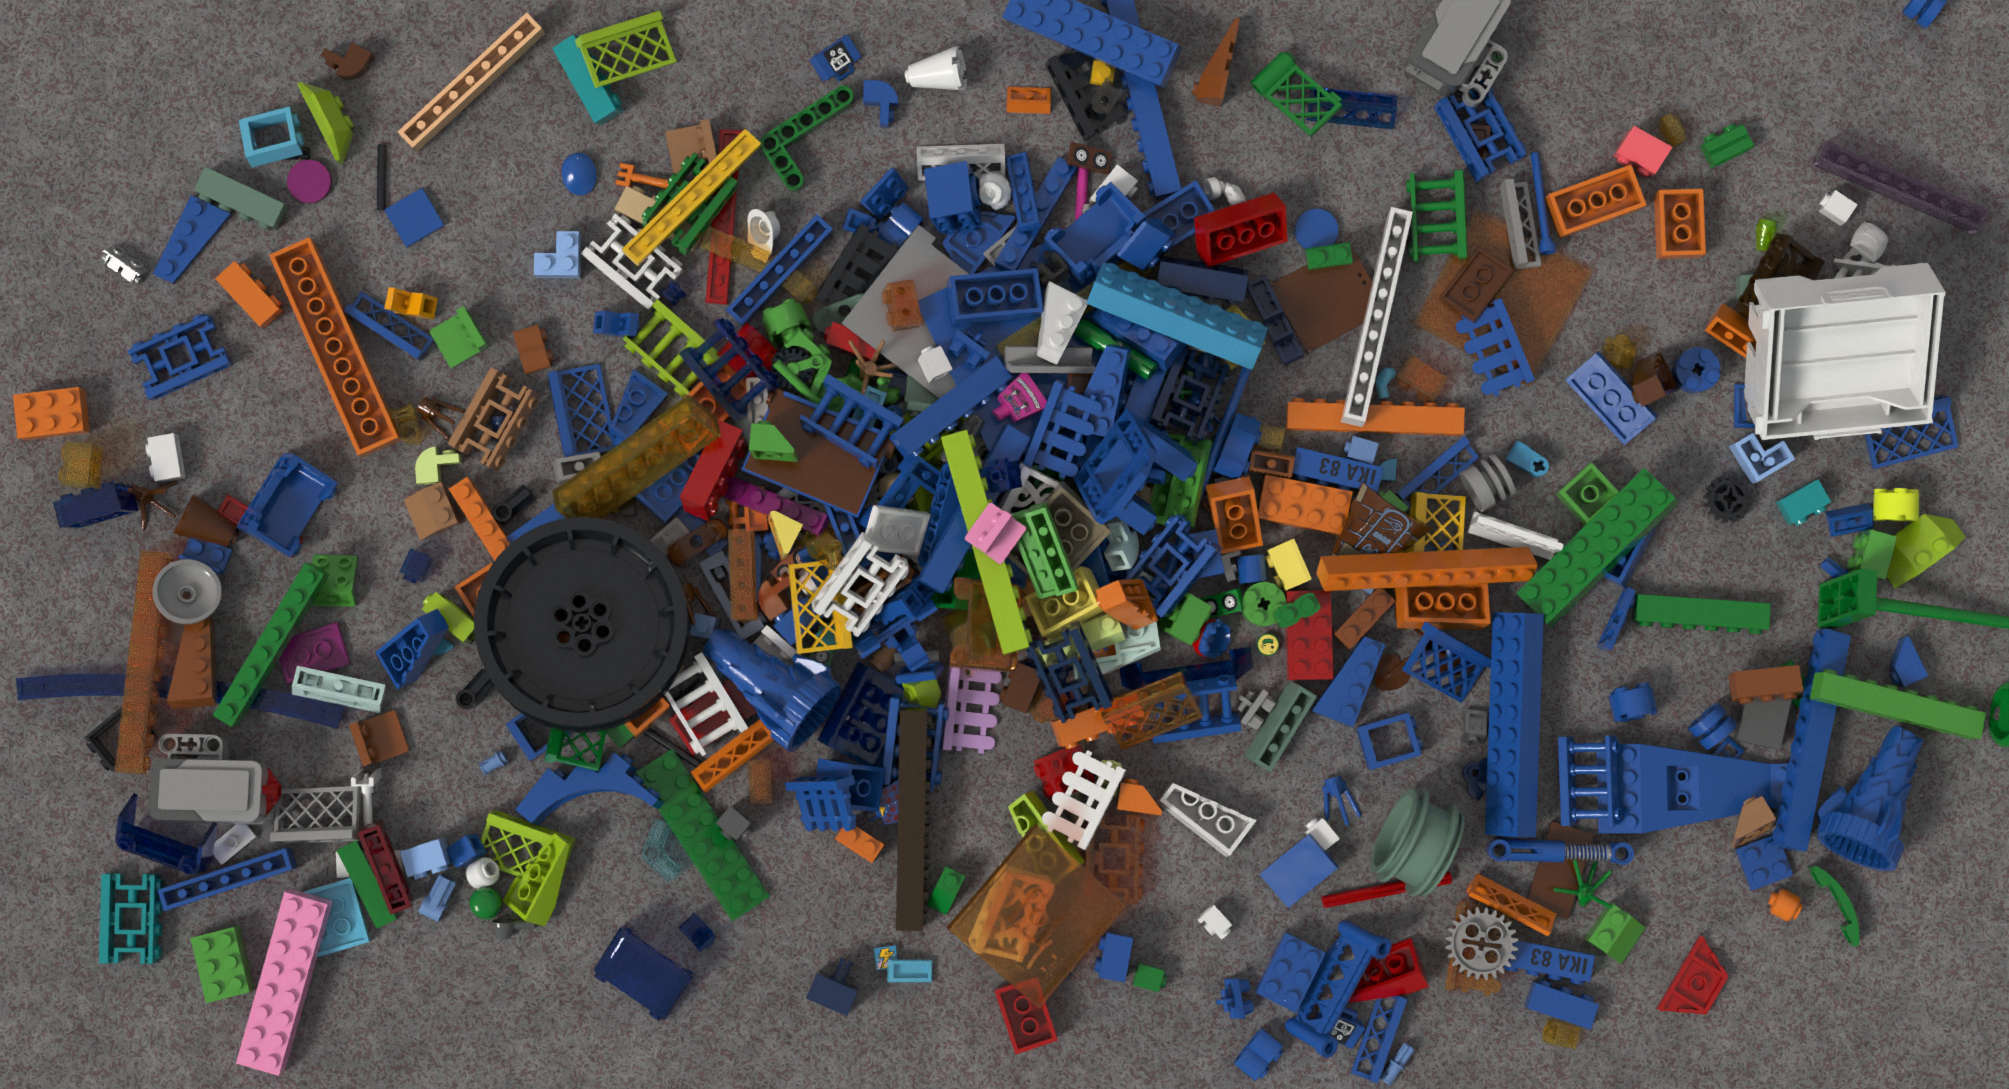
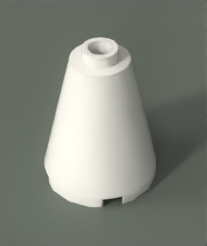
[905,46,967,90]

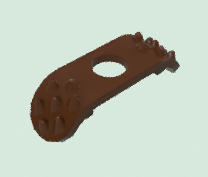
[667,518,729,566]

